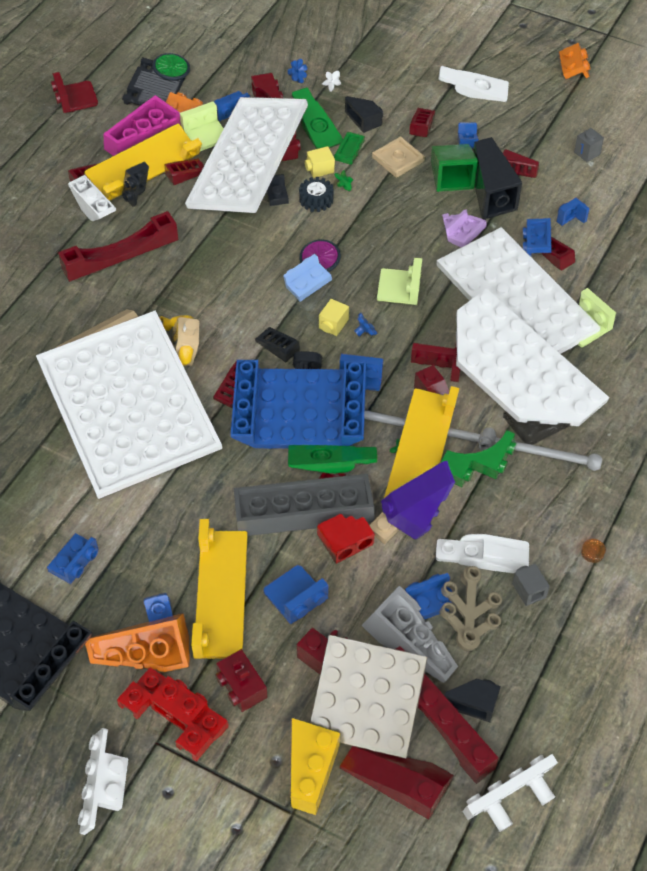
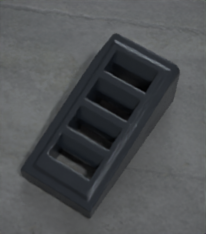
[255,327,300,363]

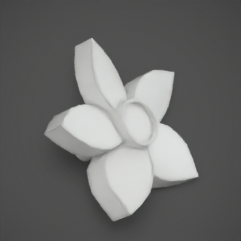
[322,71,341,91]

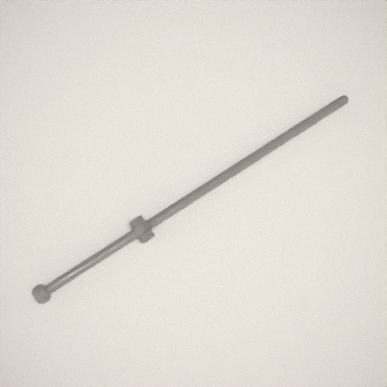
[364,410,602,471]

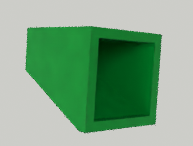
[431,144,478,192]

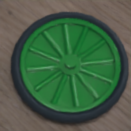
[153,53,190,81]

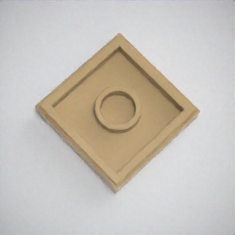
[372,136,425,178]

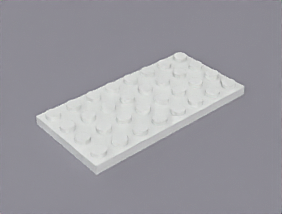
[185,97,308,213]
[437,227,600,354]

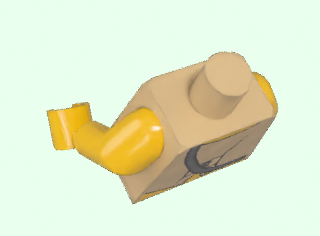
[159,315,199,366]

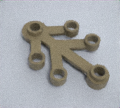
[440,566,502,651]

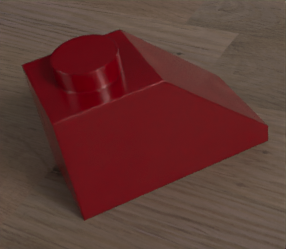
[414,365,455,409]

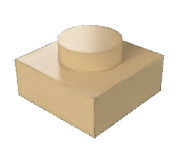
[370,512,399,544]

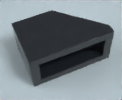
[345,96,384,133]
[444,678,501,723]

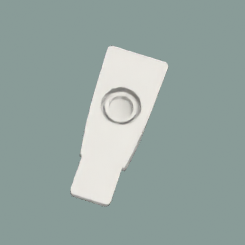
[439,66,509,102]
[436,534,529,573]

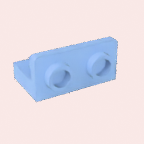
[283,254,332,302]

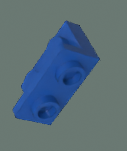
[213,91,250,121]
[523,218,551,257]
[340,354,383,391]
[47,533,99,585]
[405,573,452,620]

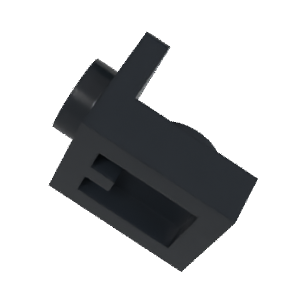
[266,174,289,206]

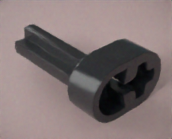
[292,351,323,369]

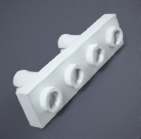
[462,754,558,832]

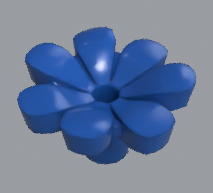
[288,59,307,83]
[354,312,378,336]

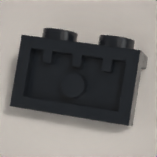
[122,161,149,207]

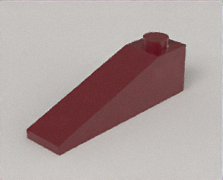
[340,746,454,820]

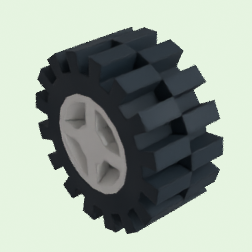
[299,177,334,212]

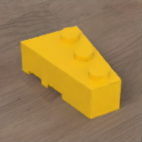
[291,718,340,815]

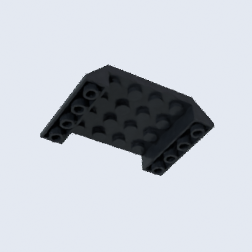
[0,580,93,711]

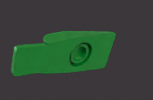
[292,87,343,149]
[288,445,377,474]

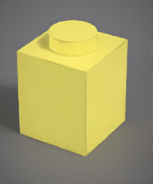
[305,147,335,178]
[319,299,349,336]

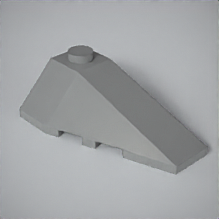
[361,586,458,683]

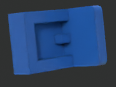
[458,122,479,149]
[556,198,589,226]
[144,593,173,622]

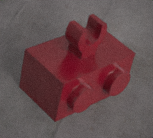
[297,627,348,675]
[215,649,268,712]

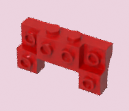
[117,667,229,762]

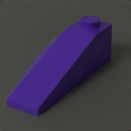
[381,461,455,539]

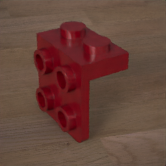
[51,72,98,113]

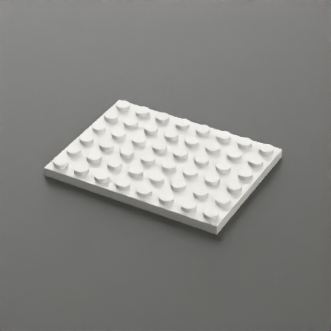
[36,310,222,499]

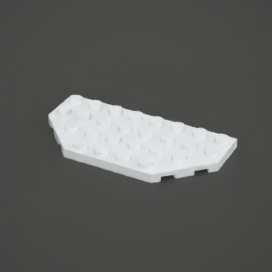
[456,288,609,426]

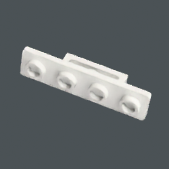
[78,728,128,835]

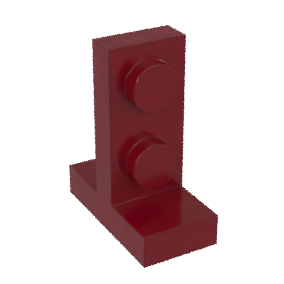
[411,343,461,382]

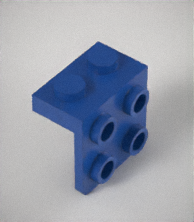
[264,565,328,624]

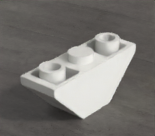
[68,175,116,221]

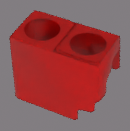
[317,514,375,564]

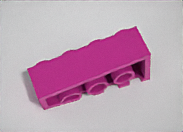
[103,95,181,156]

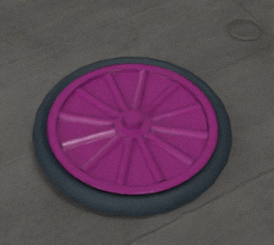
[299,239,341,272]

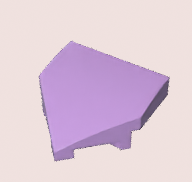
[442,209,487,247]

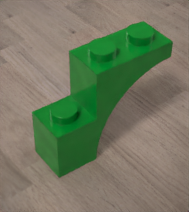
[441,430,517,487]

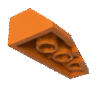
[85,613,190,672]

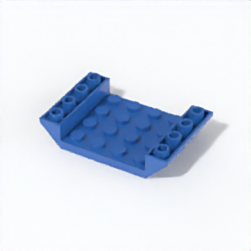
[230,360,366,449]

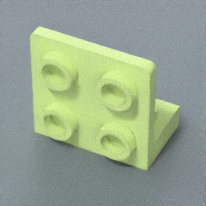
[180,102,224,151]
[377,258,422,305]
[578,288,616,347]

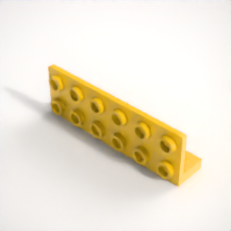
[84,124,202,201]
[384,386,460,498]
[191,519,247,659]

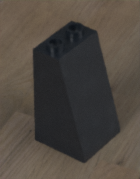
[473,137,522,220]

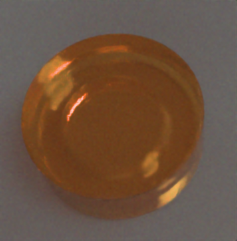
[581,539,606,563]

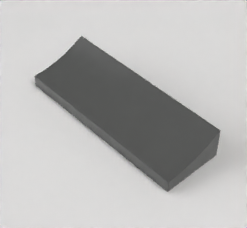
[234,474,374,536]

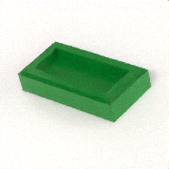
[334,132,365,165]

